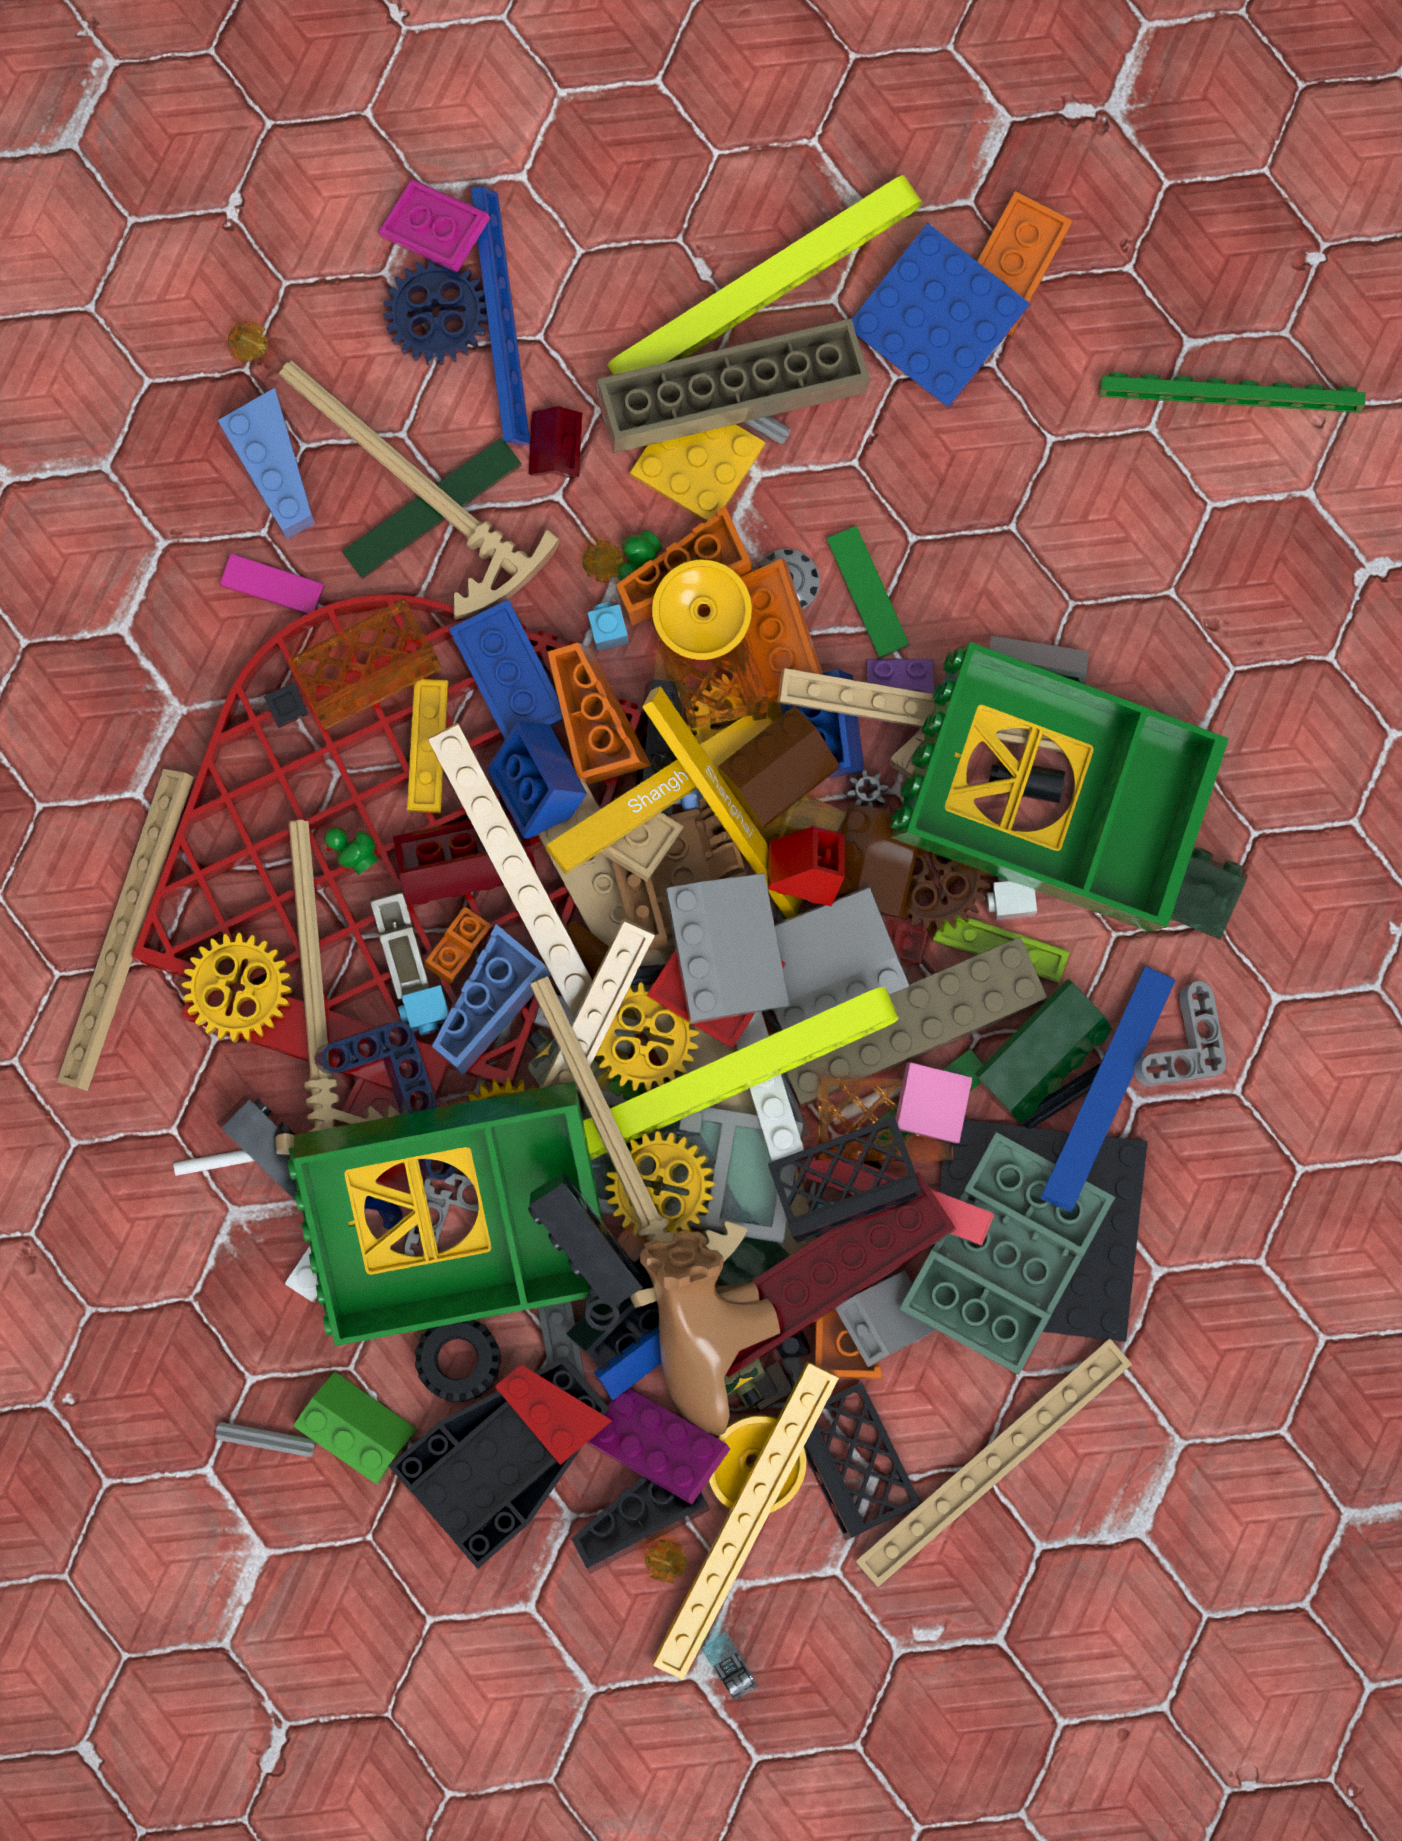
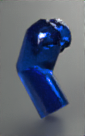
[364,1196,403,1230]

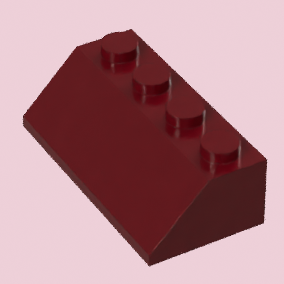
[393,811,538,906]

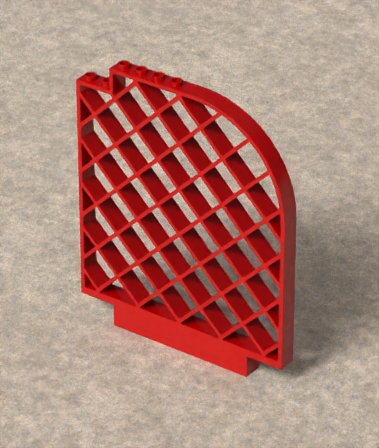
[132,594,642,1100]

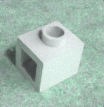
[986,877,1037,920]

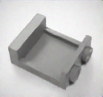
[836,1271,936,1367]

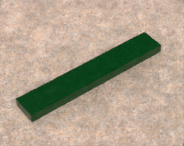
[342,437,522,579]

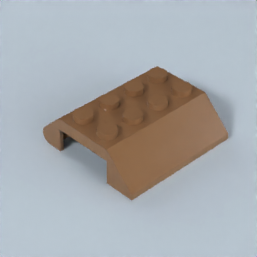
[611,798,747,951]

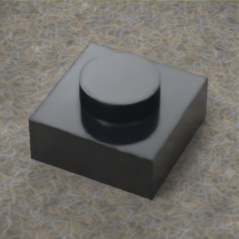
[264,683,309,728]

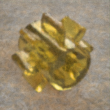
[228,321,269,363]
[582,541,623,582]
[645,1539,687,1584]

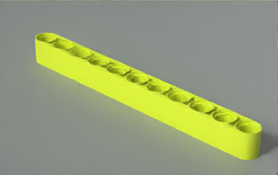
[607,175,923,375]
[583,987,899,1160]

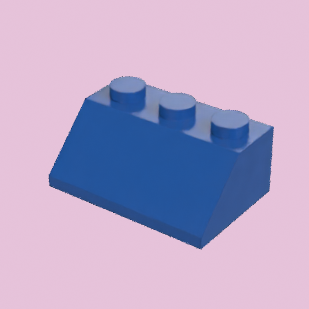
[780,669,865,778]
[487,720,587,838]

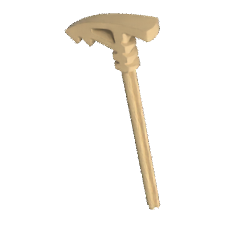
[278,360,560,620]
[275,820,401,1155]
[530,976,748,1308]

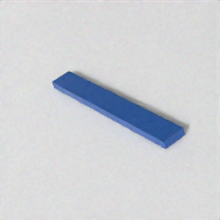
[471,186,530,446]
[1040,966,1175,1212]

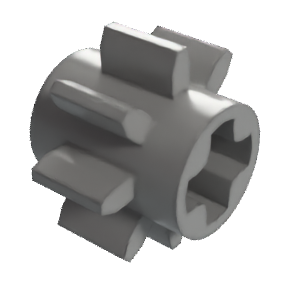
[847,770,888,807]

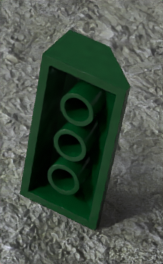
[975,979,1112,1124]

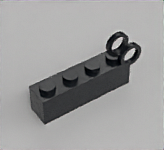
[528,1171,643,1331]

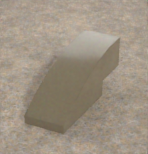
[370,889,430,1000]

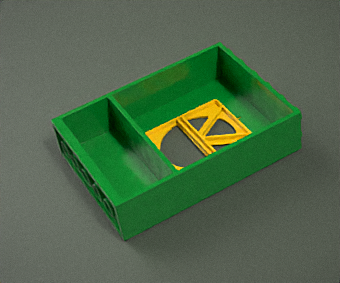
[890,642,1229,932]
[288,1082,604,1346]

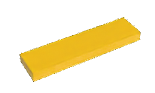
[407,679,449,813]

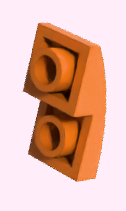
[424,907,492,984]

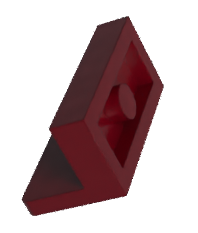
[529,406,583,478]

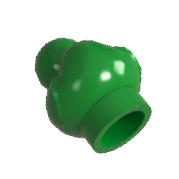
[617,530,662,581]
[324,827,379,875]

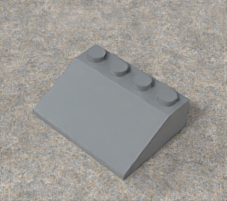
[665,873,789,1024]
[774,886,909,1030]

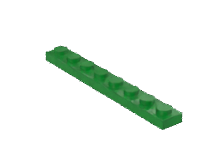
[1099,372,1366,413]

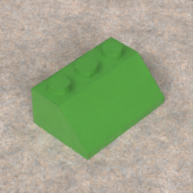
[293,1372,418,1485]

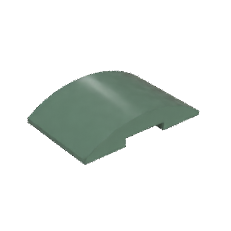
[899,1132,1115,1375]

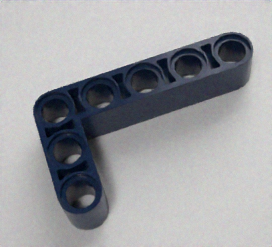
[314,1021,456,1180]

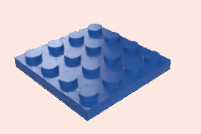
[852,223,1031,408]

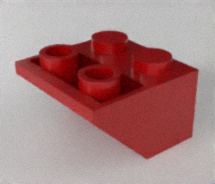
[768,826,845,906]

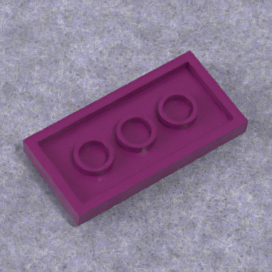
[587,1389,730,1504]

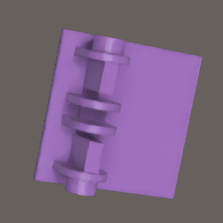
[867,659,934,694]

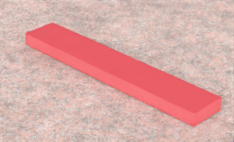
[799,1144,994,1246]

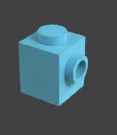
[588,602,629,651]
[398,985,449,1035]

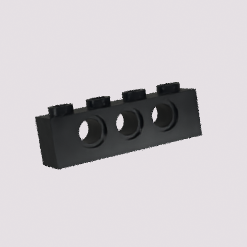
[635,679,685,816]

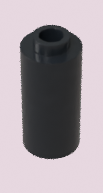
[989,760,1065,804]

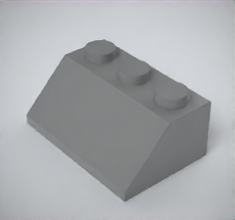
[989,636,1089,684]

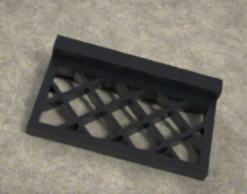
[768,1116,924,1243]
[804,1382,921,1540]

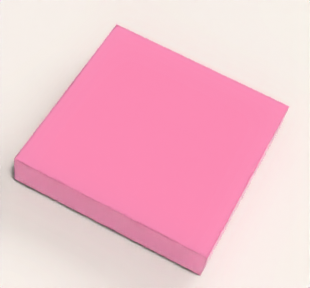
[896,1063,972,1144]

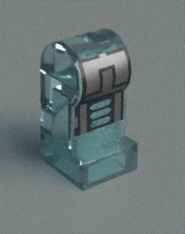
[701,1632,758,1701]

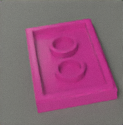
[378,179,491,272]

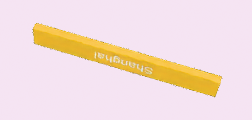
[643,686,804,919]
[546,706,773,875]

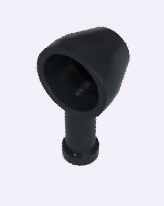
[777,1330,811,1358]

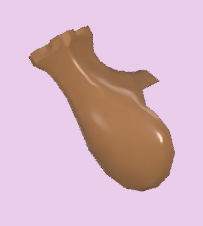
[640,1229,780,1437]

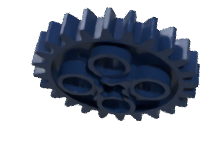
[383,260,488,365]

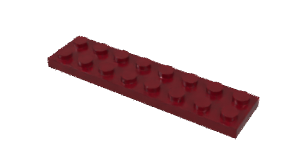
[726,1171,956,1378]

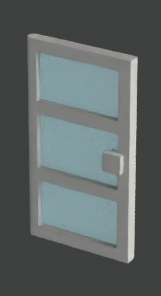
[582,1090,805,1243]

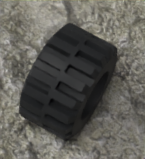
[415,1320,501,1402]

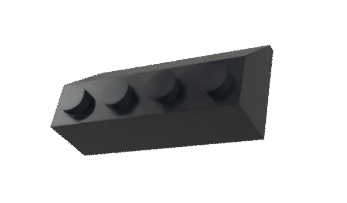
[566,1257,659,1370]

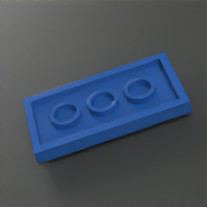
[449,599,564,740]

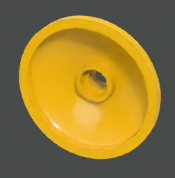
[652,560,752,660]
[708,1415,807,1513]

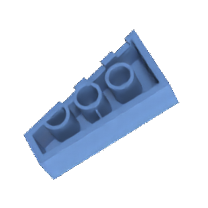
[218,388,315,540]
[432,924,551,1075]

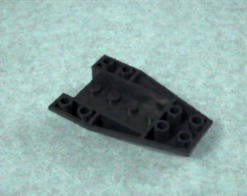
[389,1357,609,1569]

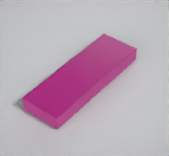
[220,554,325,614]

